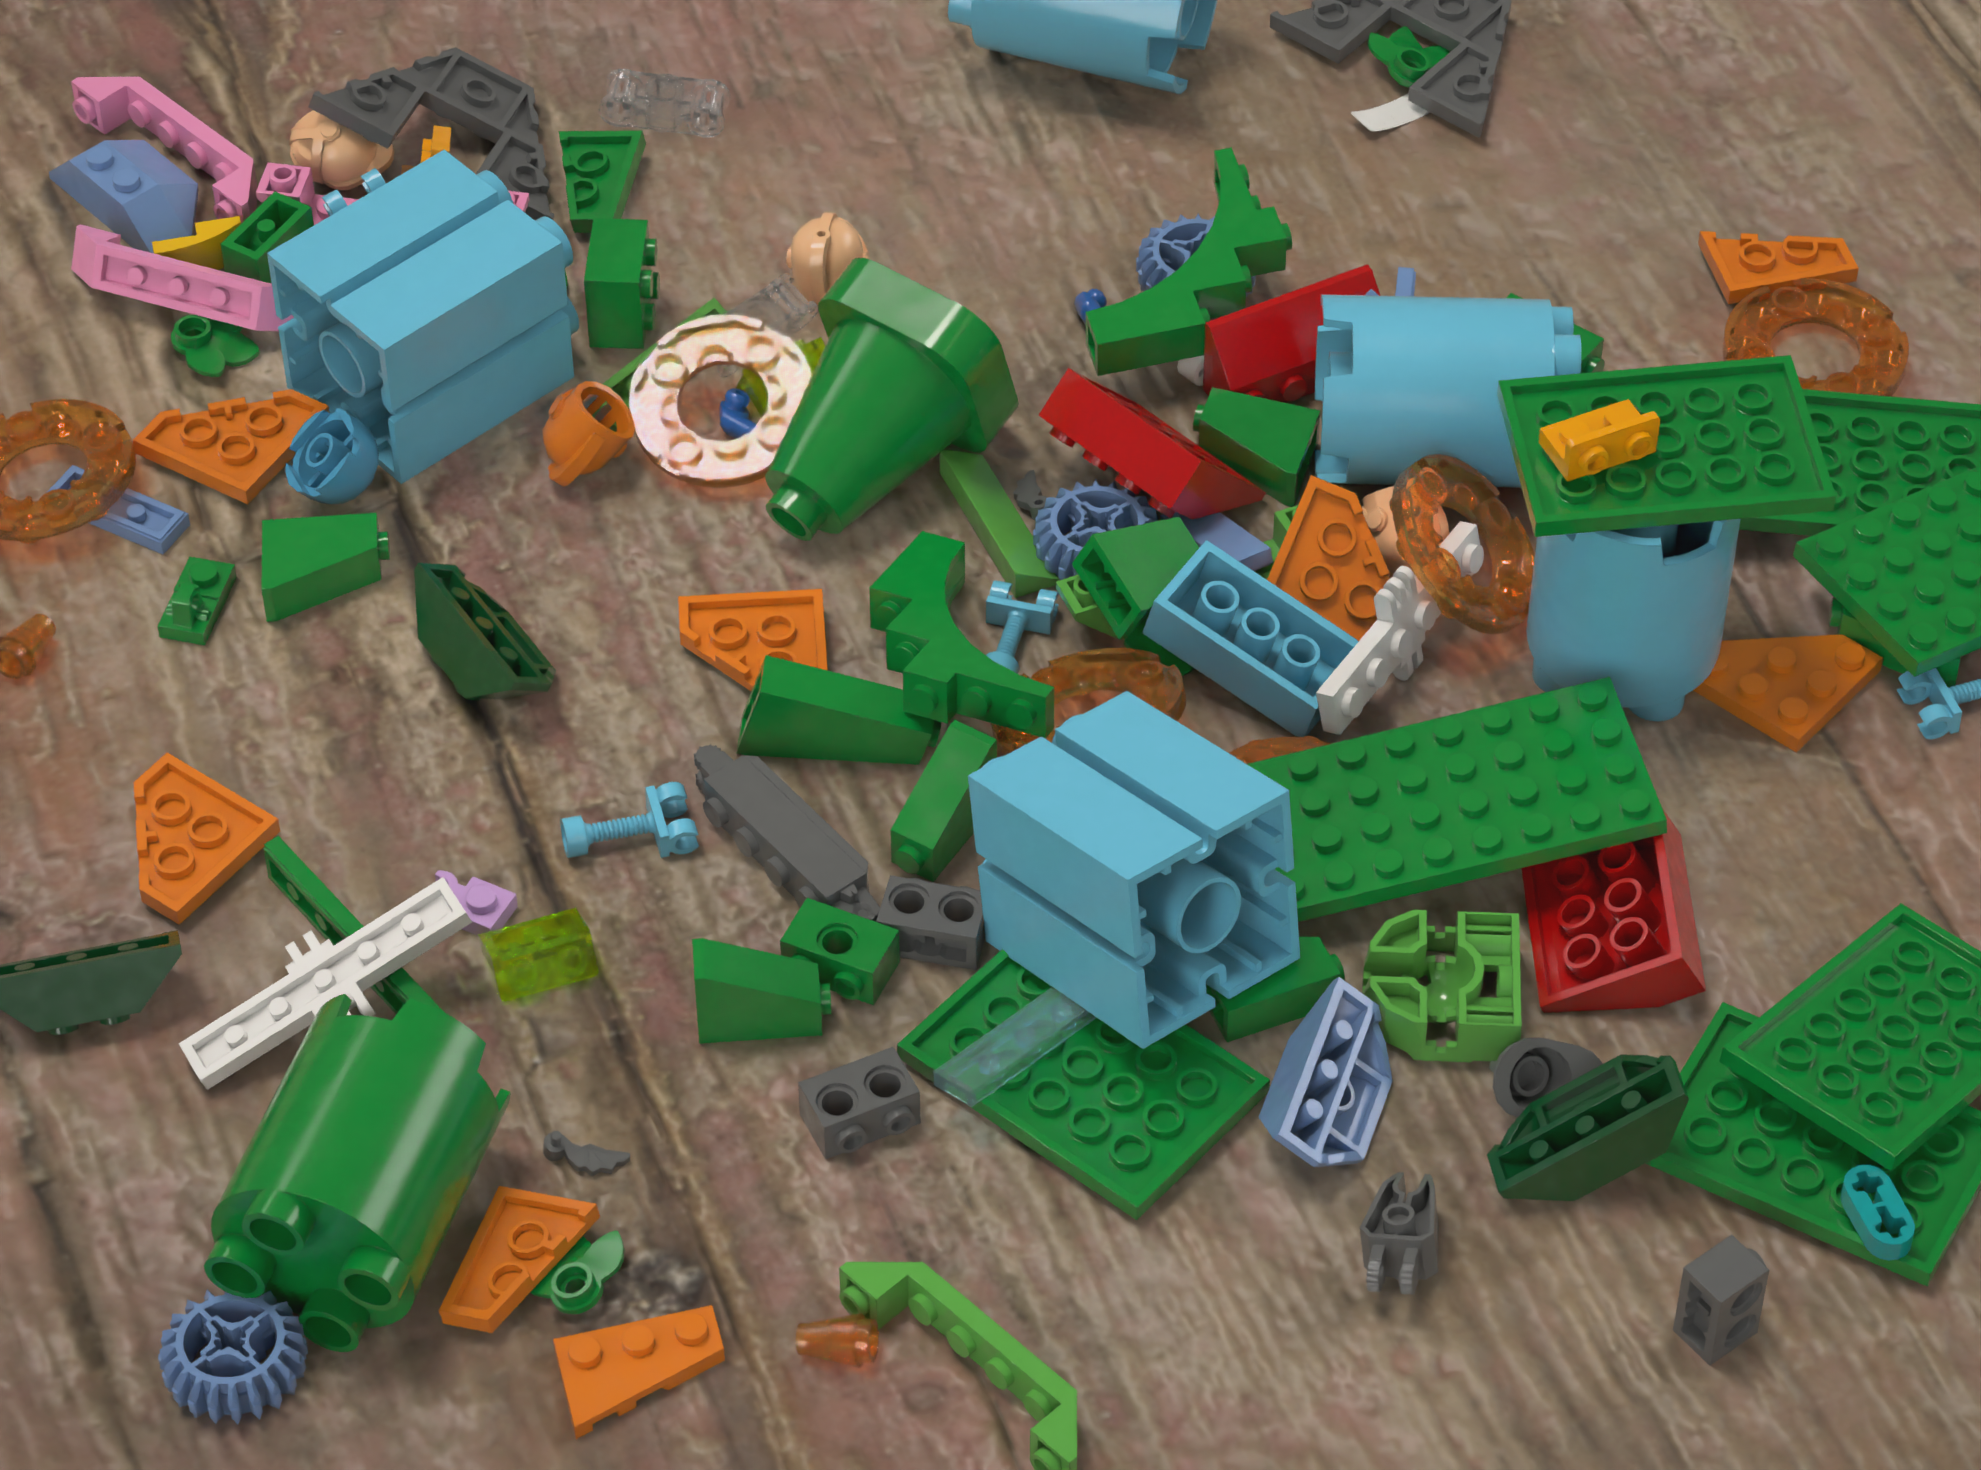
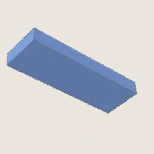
[45,465,190,555]
[1160,512,1273,571]

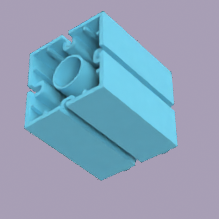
[267,149,579,484]
[968,691,1300,1049]

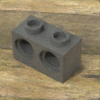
[876,875,985,970]
[798,1047,921,1160]
[1673,1235,1769,1366]

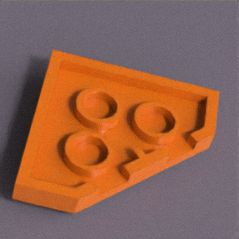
[133,389,330,505]
[1267,475,1390,641]
[678,589,828,691]
[1693,634,1883,753]
[133,752,281,925]

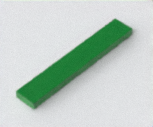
[263,836,444,1014]

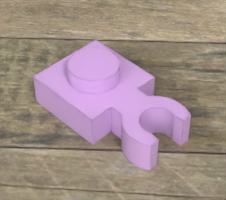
[435,870,518,941]

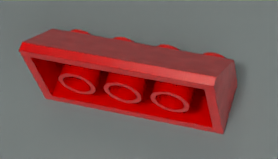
[1203,264,1381,403]

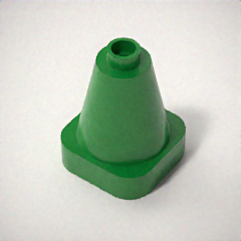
[765,258,1019,541]

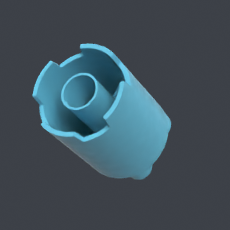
[948,0,1218,94]
[1314,295,1581,488]
[1527,519,1741,721]

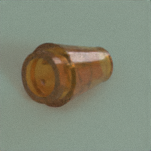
[0,614,56,679]
[796,1313,879,1368]

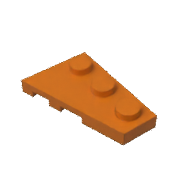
[1698,231,1859,304]
[438,1186,600,1333]
[553,1305,725,1439]

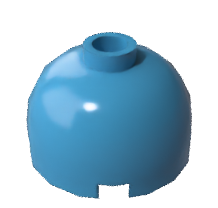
[285,408,379,504]

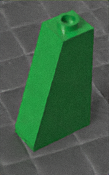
[736,655,941,765]

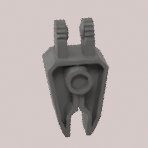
[1360,1172,1439,1295]

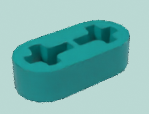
[1840,1165,1915,1261]

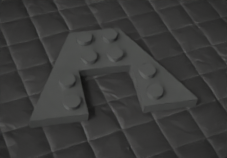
[1270,0,1512,138]
[308,47,554,220]

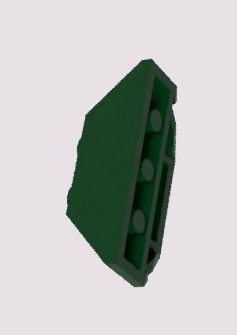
[414,563,556,701]
[0,930,182,1035]
[1487,1054,1689,1201]

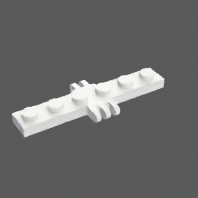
[1316,521,1484,735]
[179,877,472,1090]

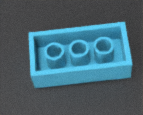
[1143,540,1359,740]

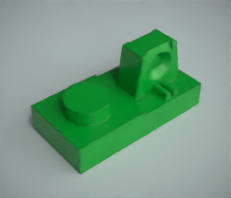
[157,556,237,646]

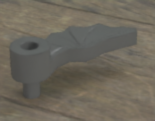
[1013,470,1047,520]
[543,1131,630,1176]

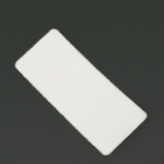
[1351,93,1430,132]

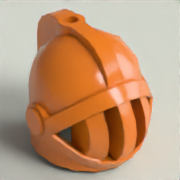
[542,381,635,487]

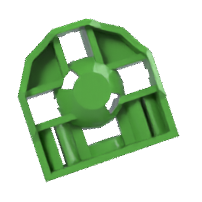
[1362,909,1522,1062]

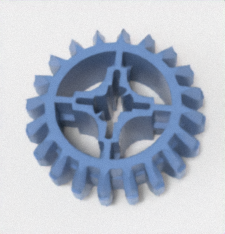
[1136,213,1256,297]
[1033,479,1158,580]
[158,1289,308,1425]

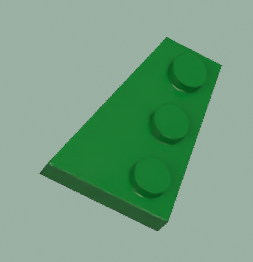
[559,130,646,233]

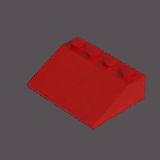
[1038,368,1266,520]
[1521,808,1706,1013]

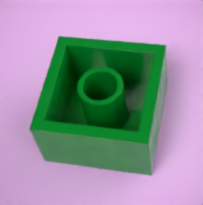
[584,218,660,349]

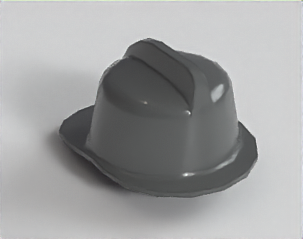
[1489,1037,1603,1118]

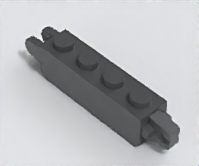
[694,744,880,922]

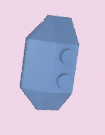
[49,140,199,253]
[1259,977,1393,1167]

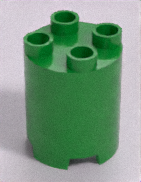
[204,994,511,1352]

